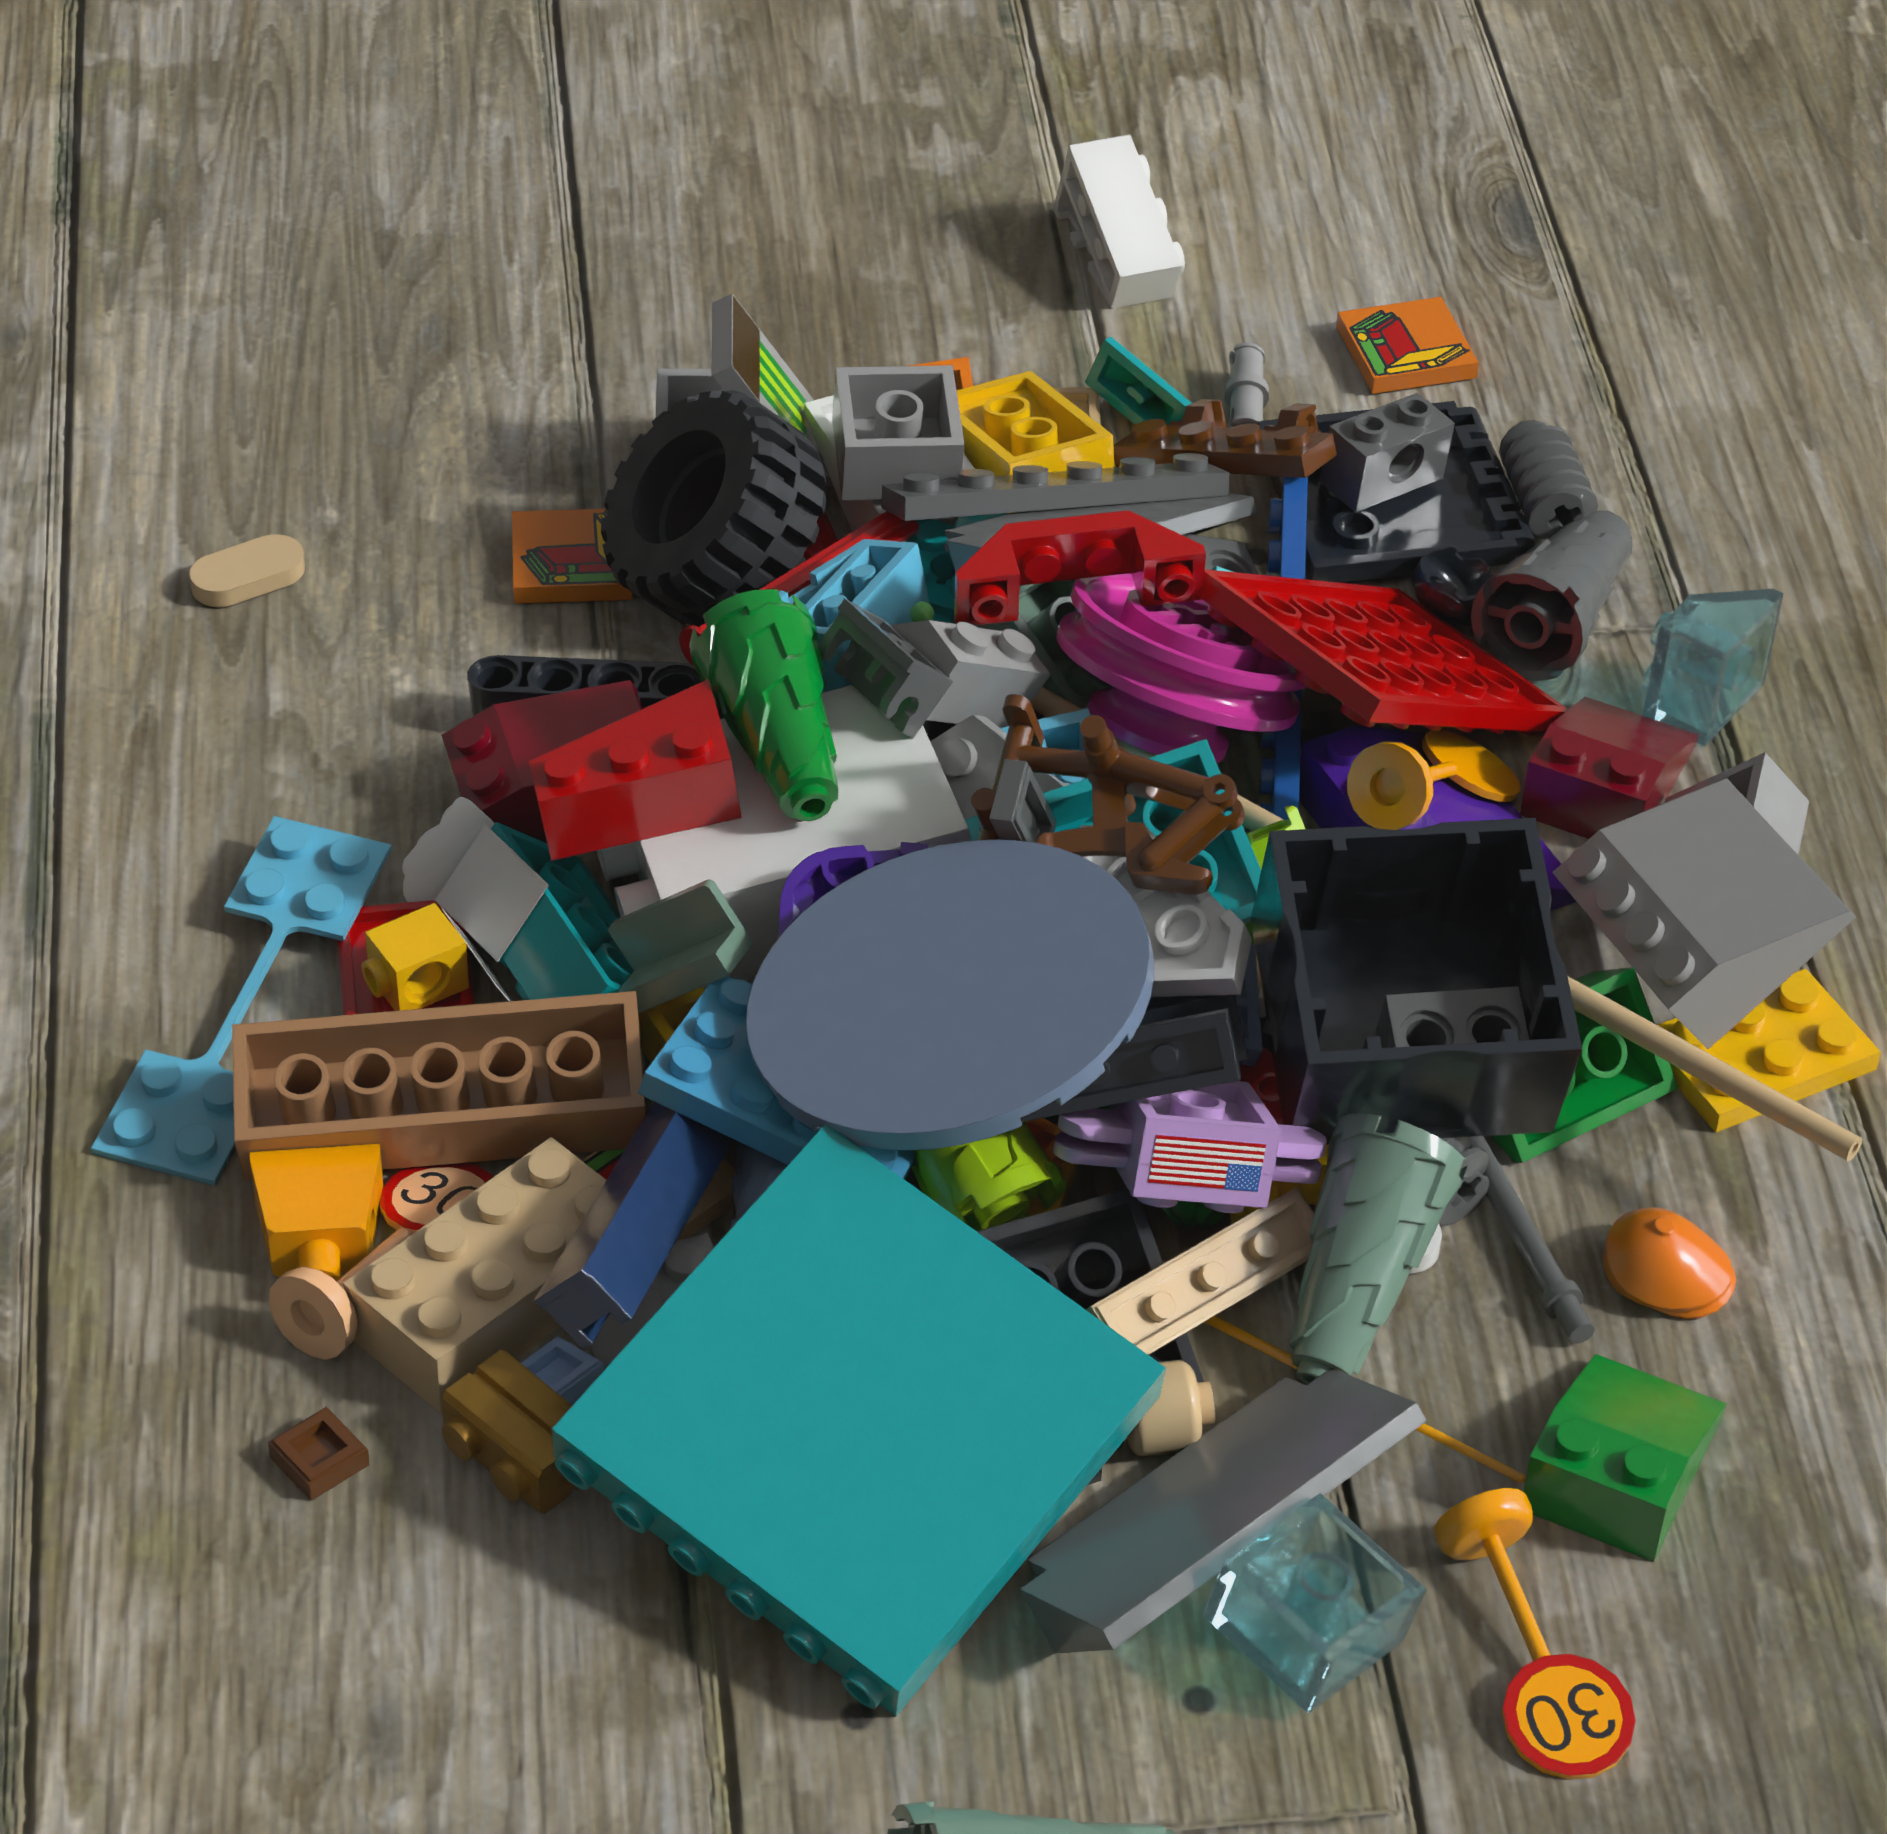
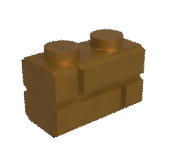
[442,1349,579,1515]

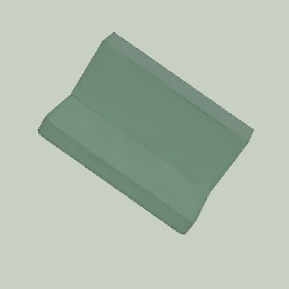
[608,879,754,1014]

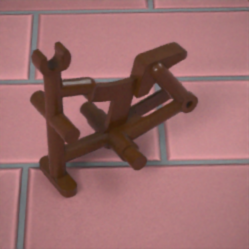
[971,694,1245,895]

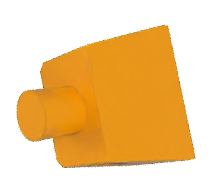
[249,1144,384,1282]

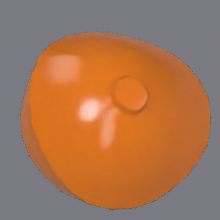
[1602,1207,1736,1319]

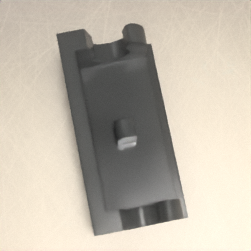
[818,598,953,738]

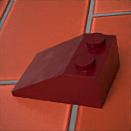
[441,680,644,840]
[1520,696,1699,839]

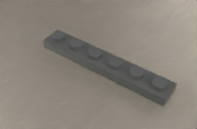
[881,453,1229,521]

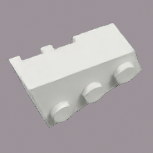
[1053,134,1185,309]

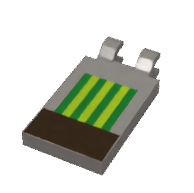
[711,294,833,509]

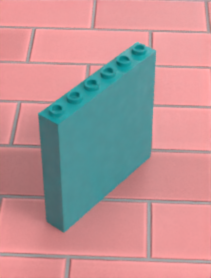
[552,1124,1166,1717]

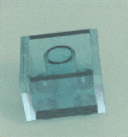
[1203,1493,1427,1714]

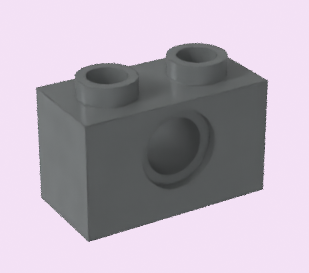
[1319,393,1455,513]

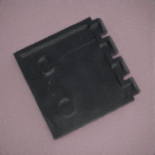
[1257,401,1536,583]

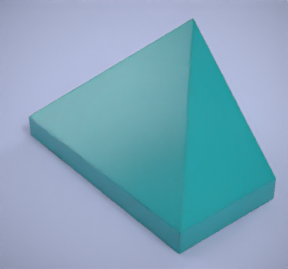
[1084,337,1192,425]

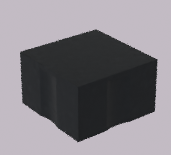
[1251,818,1582,1145]

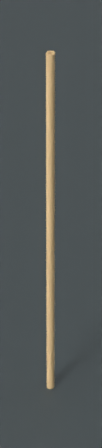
[1031,687,1862,1162]

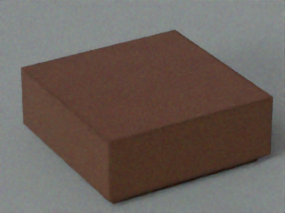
[268,1406,370,1501]

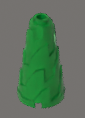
[689,589,838,821]

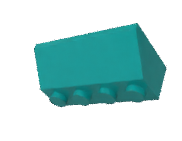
[449,822,634,1000]

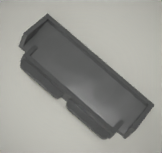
[944,492,1258,571]
[1020,1368,1427,1653]

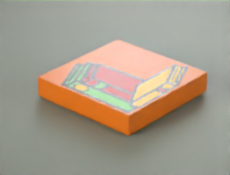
[1336,297,1479,394]
[512,509,633,604]

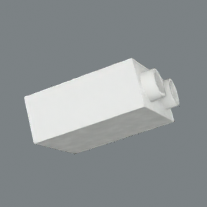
[596,685,970,990]

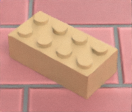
[343,1137,606,1414]

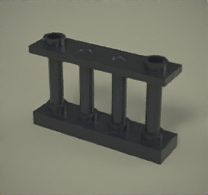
[1020,995,1248,1122]

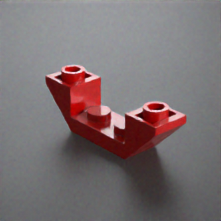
[954,510,1206,625]

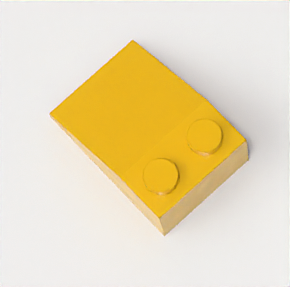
[956,370,1114,514]

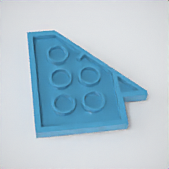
[638,976,916,1180]

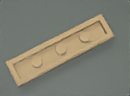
[1086,1186,1314,1355]

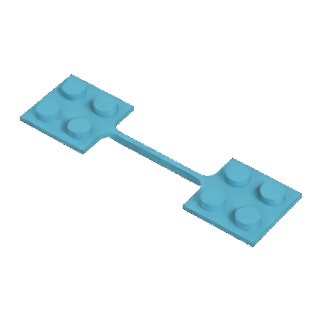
[91,816,392,1186]

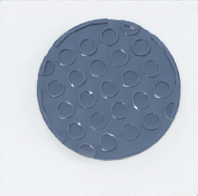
[746,840,1154,1150]

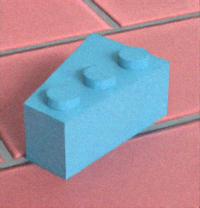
[779,539,930,693]

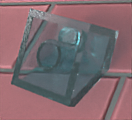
[1642,588,1784,747]

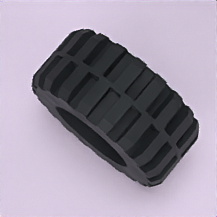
[601,390,826,627]

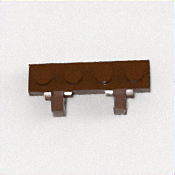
[1113,399,1337,478]

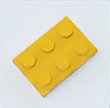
[1658,968,1881,1133]

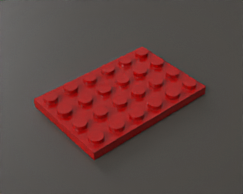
[1196,569,1569,736]

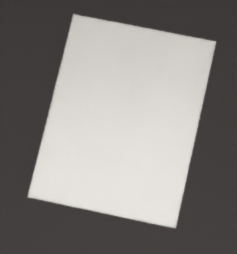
[435,824,549,962]

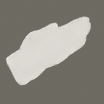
[402,797,495,902]

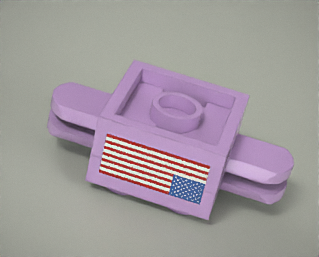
[1053,1081,1327,1213]

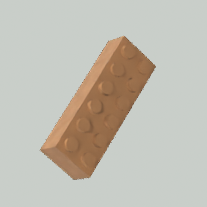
[232,991,646,1181]

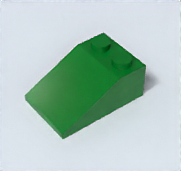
[1523,1354,1727,1562]

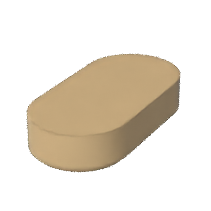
[189,534,305,607]

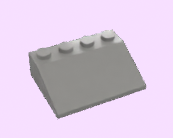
[1552,778,1856,1049]

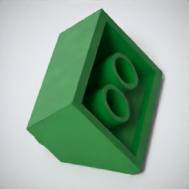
[1491,967,1679,1163]

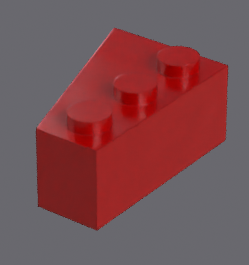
[529,679,742,861]

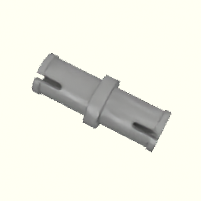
[1224,342,1269,428]

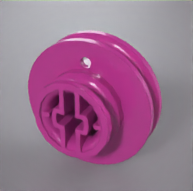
[1056,574,1307,763]

